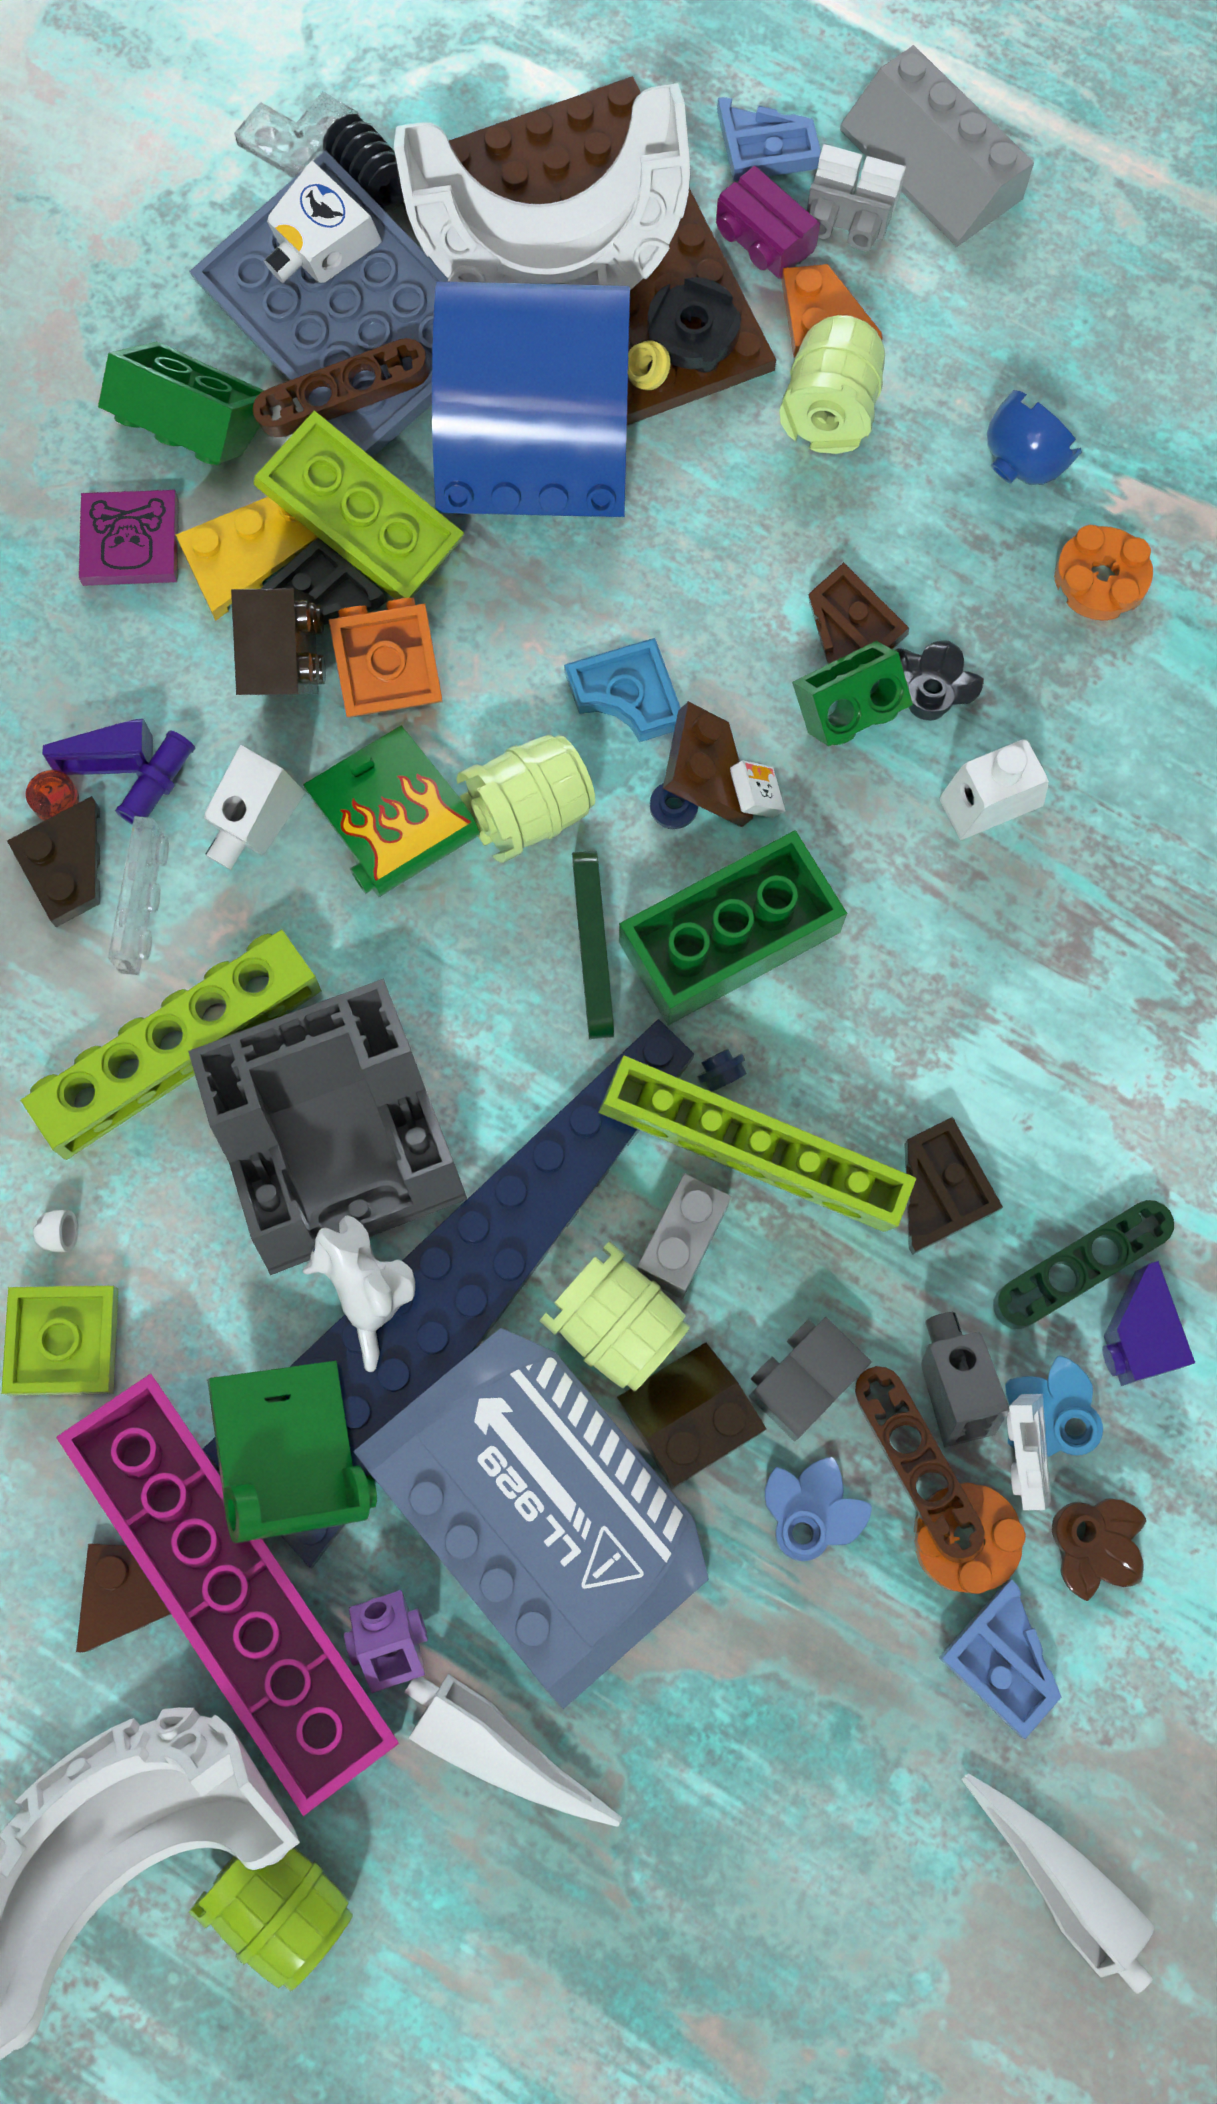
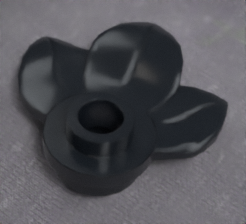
[895,640,984,721]

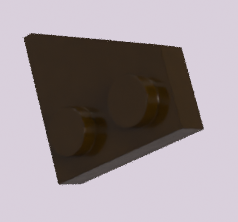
[7,796,100,927]

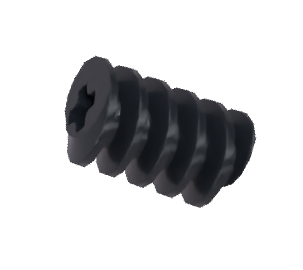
[323,114,404,212]

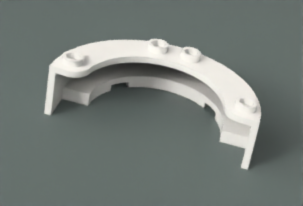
[394,83,690,290]
[0,1707,300,2060]

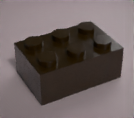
[231,588,326,695]

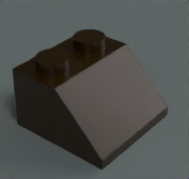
[617,1342,767,1490]

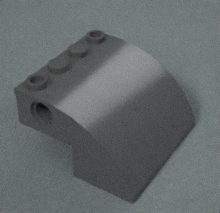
[188,979,467,1275]

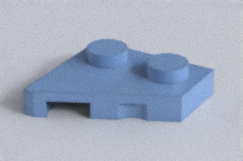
[717,97,821,182]
[938,1579,1062,1739]

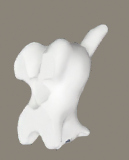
[303,1215,415,1372]

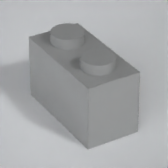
[637,1173,732,1299]

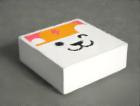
[730,760,785,818]

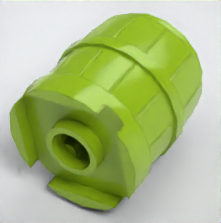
[188,1847,353,1992]

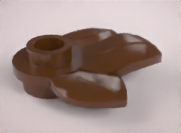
[1052,1498,1146,1601]

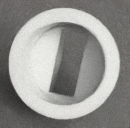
[33,1210,78,1252]

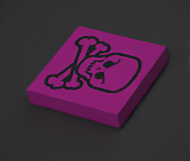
[79,490,178,586]

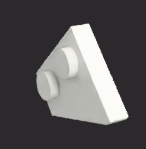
[1007,1394,1051,1510]

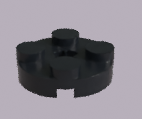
[647,277,741,373]

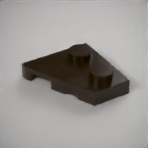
[904,1117,1003,1255]

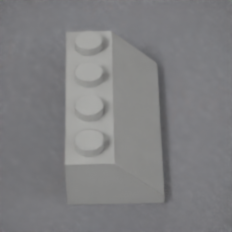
[840,45,1034,247]

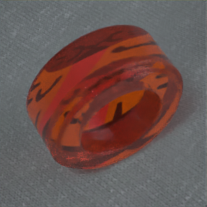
[26,770,79,821]

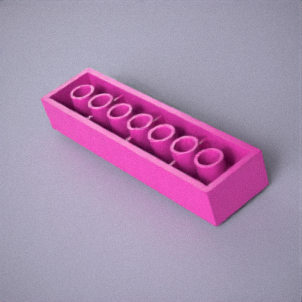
[56,1373,399,1816]

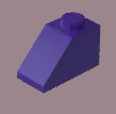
[1102,1261,1195,1386]

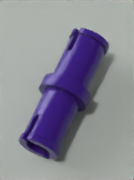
[115,730,195,828]

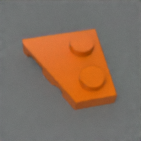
[781,264,883,358]

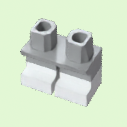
[807,144,906,252]

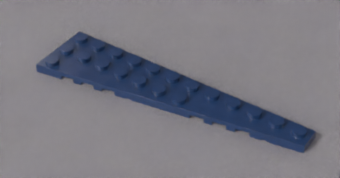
[202,1019,694,1568]

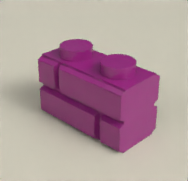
[716,166,820,280]

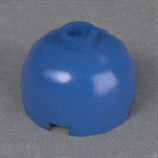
[987,390,1082,485]

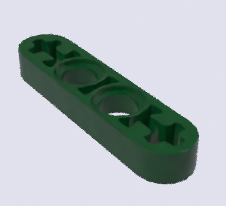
[572,850,614,1040]
[993,1200,1174,1329]

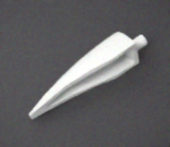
[404,1674,622,1827]
[961,1773,1155,1994]

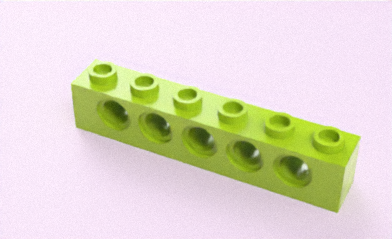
[20,929,322,1160]
[598,1056,917,1232]

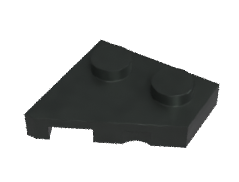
[261,537,385,625]

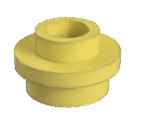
[628,341,670,390]

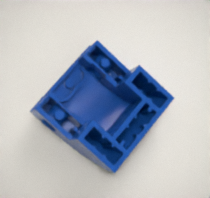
[432,282,630,517]

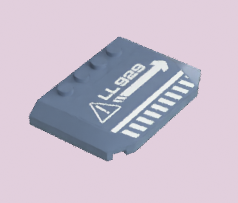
[354,1328,709,1709]

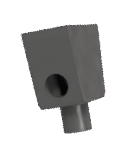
[921,1312,1010,1448]

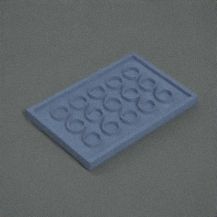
[189,150,448,458]

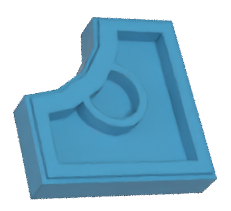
[564,638,681,742]

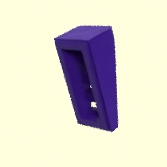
[42,719,153,776]

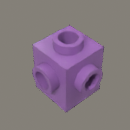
[344,1590,428,1693]

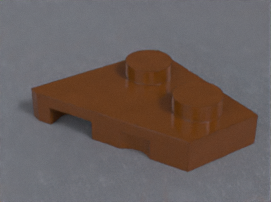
[808,562,909,664]
[663,701,753,827]
[76,1544,172,1652]

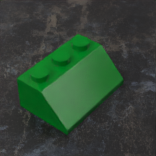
[98,341,265,465]

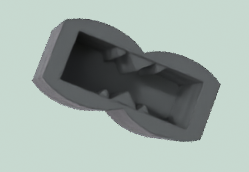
[749,1317,872,1442]

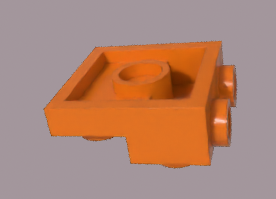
[329,598,443,718]

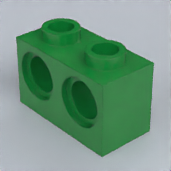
[792,641,913,747]

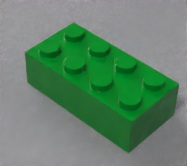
[619,830,847,1026]

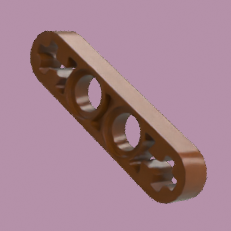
[253,338,431,438]
[855,1366,984,1563]

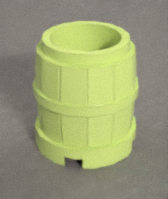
[779,315,885,454]
[456,735,595,863]
[540,1241,690,1391]

